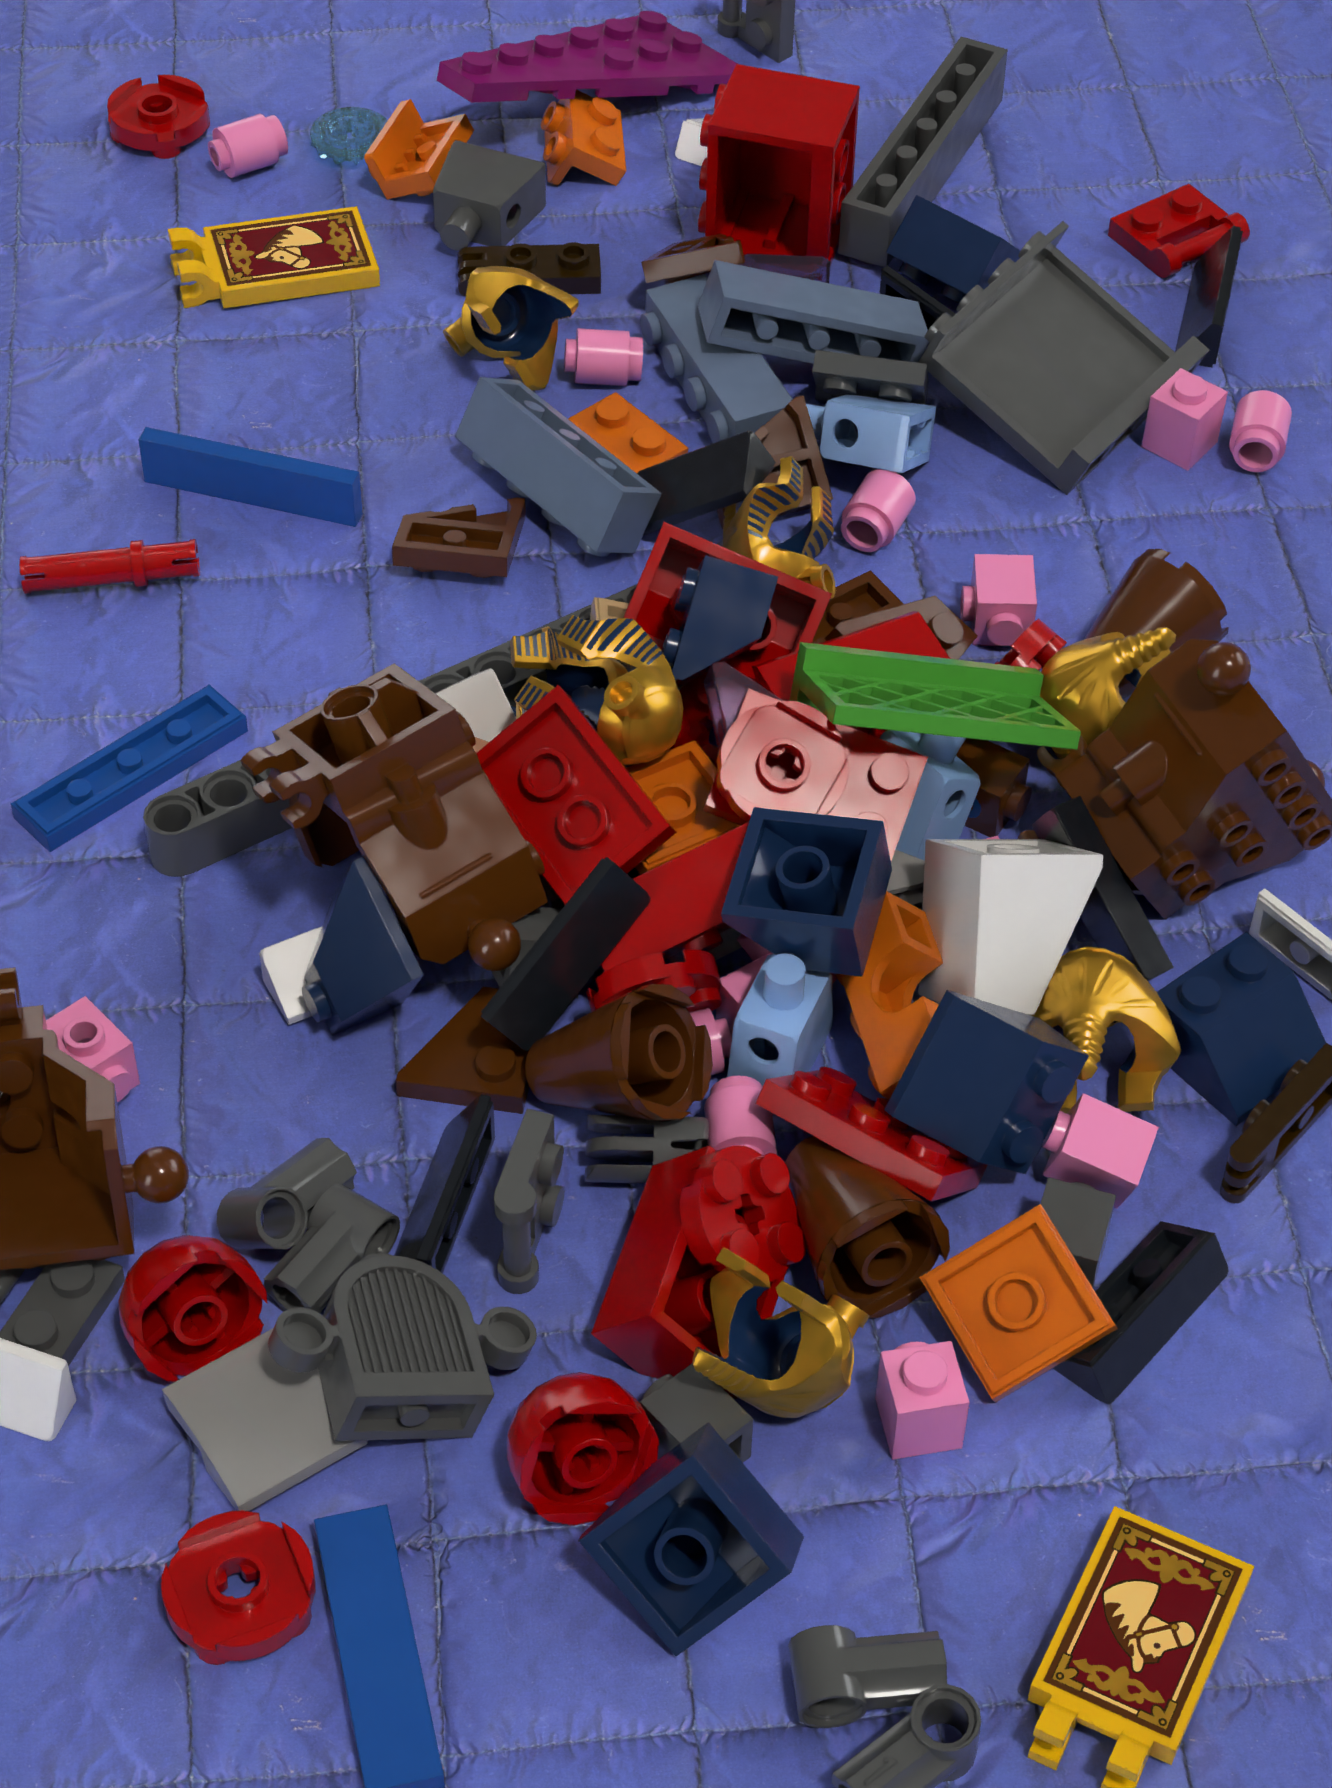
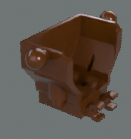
[1037,639,1332,919]
[240,663,548,971]
[0,967,189,1270]

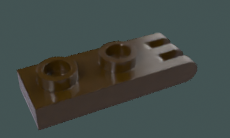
[458,242,601,296]
[1220,1043,1332,1203]

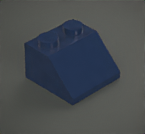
[886,195,1020,304]
[721,807,892,977]
[1157,932,1326,1126]
[884,990,1089,1174]
[578,1422,804,1656]

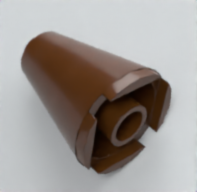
[1084,549,1229,699]
[525,984,713,1122]
[785,1136,950,1318]

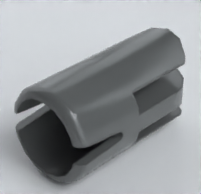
[585,1115,709,1183]

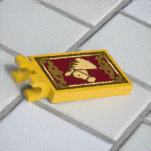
[168,206,380,309]
[1027,1506,1254,1788]

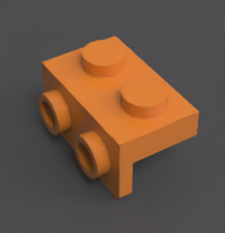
[541,90,626,186]
[364,99,474,200]

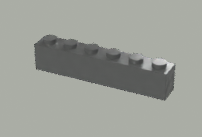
[838,36,1008,267]

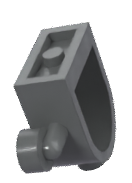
[268,1253,537,1441]

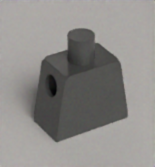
[433,140,546,251]

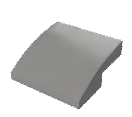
[162,1328,368,1511]

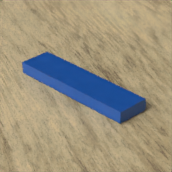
[138,427,363,527]
[11,685,248,852]
[314,1504,445,1788]

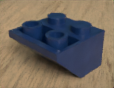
[661,555,778,688]

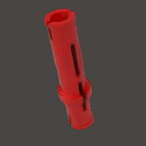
[19,539,200,594]

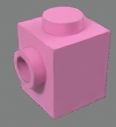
[1141,368,1228,471]
[960,554,1037,646]
[46,996,140,1102]
[1042,1093,1159,1208]
[875,1341,970,1460]

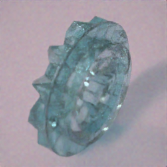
[310,107,387,165]

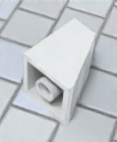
[918,839,1103,1015]

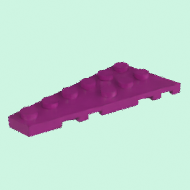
[437,11,738,103]

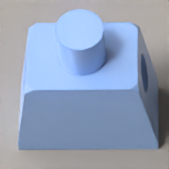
[806,394,936,473]
[880,730,981,860]
[727,953,833,1087]

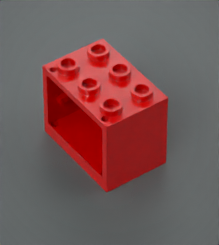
[698,64,860,278]

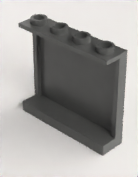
[918,221,1209,495]

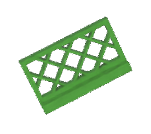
[789,642,1081,750]

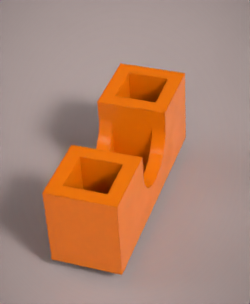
[835,891,943,1099]

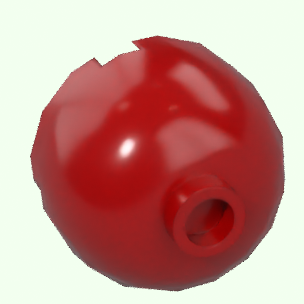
[119,1235,267,1382]
[506,1372,659,1525]

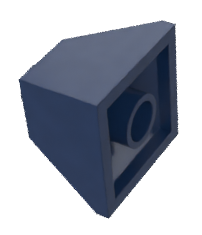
[302,857,424,1035]

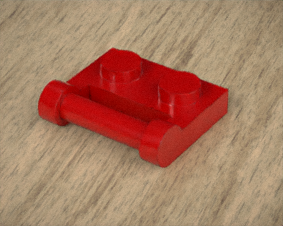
[1108,184,1250,278]

